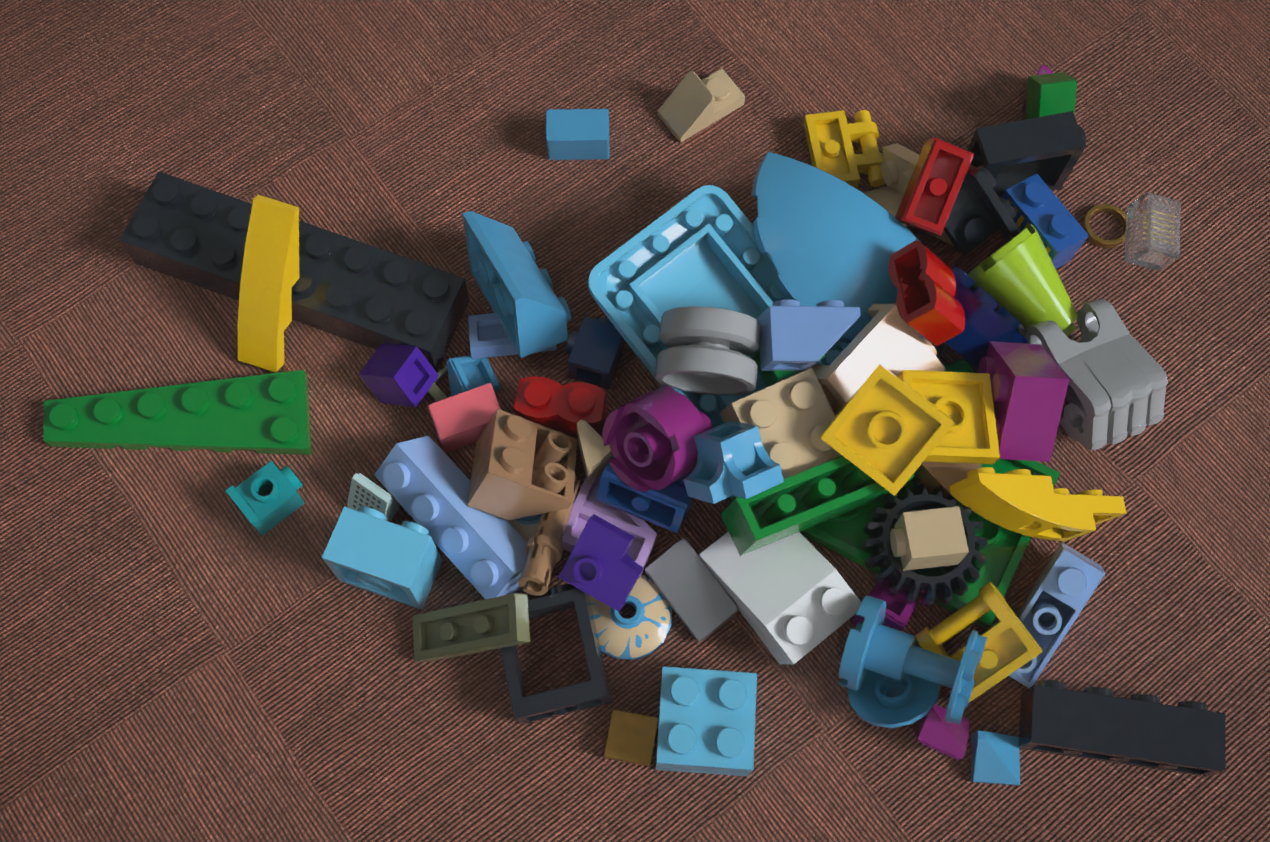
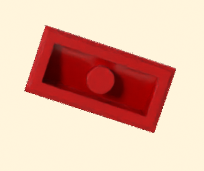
[895,137,974,236]

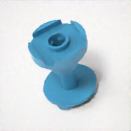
[838,595,987,725]

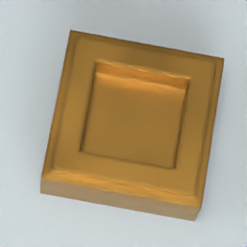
[604,709,659,767]

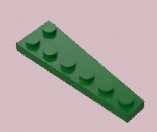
[43,370,312,455]

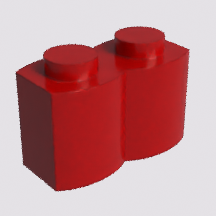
[888,240,965,346]
[514,376,607,441]

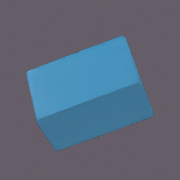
[546,109,610,160]

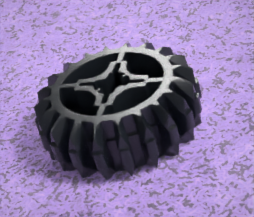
[862,483,988,607]

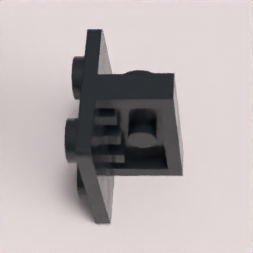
[944,163,1020,256]

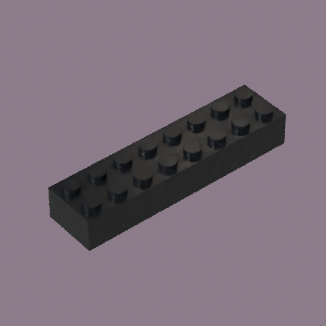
[119,171,470,372]

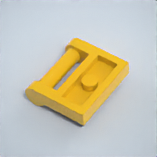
[915,582,1042,703]

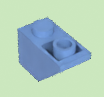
[758,300,860,371]

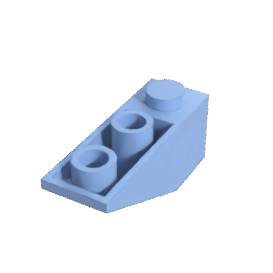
[1009,542,1105,688]

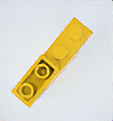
[949,467,1127,541]

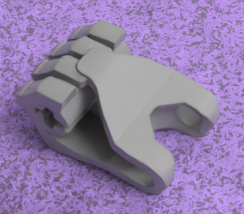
[1025,298,1168,451]

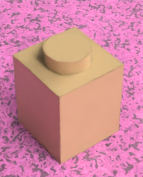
[890,506,969,571]

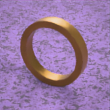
[1082,204,1131,248]

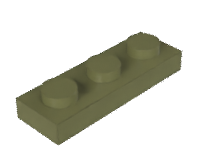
[413,593,530,662]

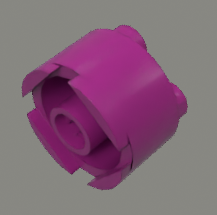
[602,386,712,492]

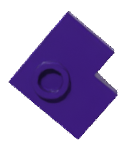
[559,514,644,612]

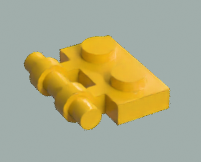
[803,110,885,188]

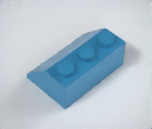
[462,211,571,358]

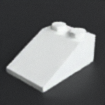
[698,532,862,664]

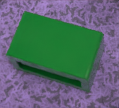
[1026,72,1077,119]

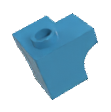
[684,421,784,504]

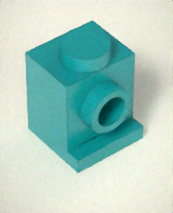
[225,460,305,536]

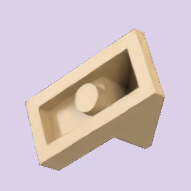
[658,69,745,143]

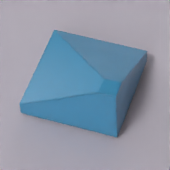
[446,355,501,397]
[971,731,1020,786]

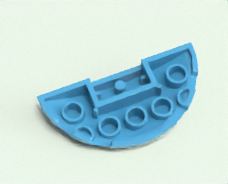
[751,152,956,344]

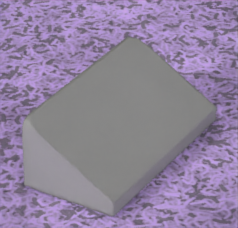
[644,538,738,643]

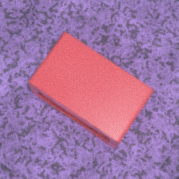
[427,383,501,452]

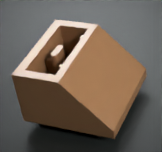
[467,409,577,520]

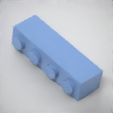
[374,435,528,599]

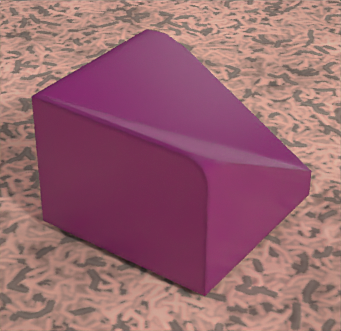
[914,704,970,760]

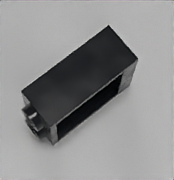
[967,111,1086,197]
[500,584,613,725]

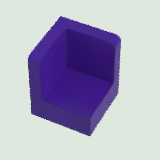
[358,343,439,407]

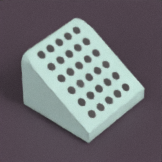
[347,473,400,522]

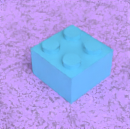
[322,506,442,610]
[655,666,757,777]

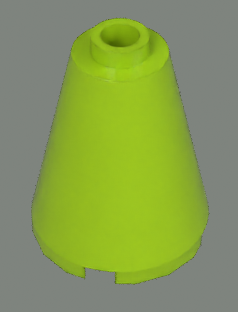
[963,224,1079,337]

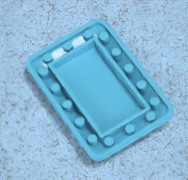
[588,185,849,428]

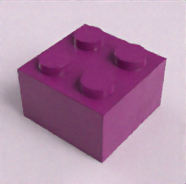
[978,341,1069,462]

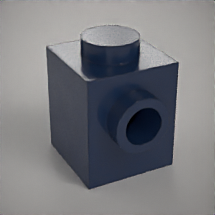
[566,316,625,390]

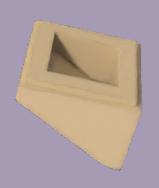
[576,419,612,484]

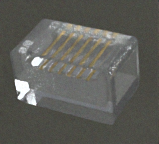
[1125,192,1181,271]

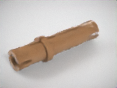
[518,475,580,595]

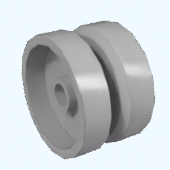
[654,306,762,395]

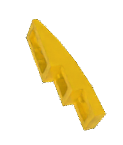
[237,194,299,373]

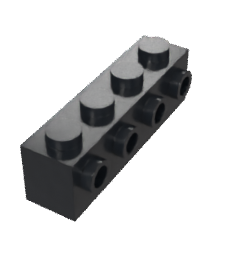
[1019,680,1225,777]

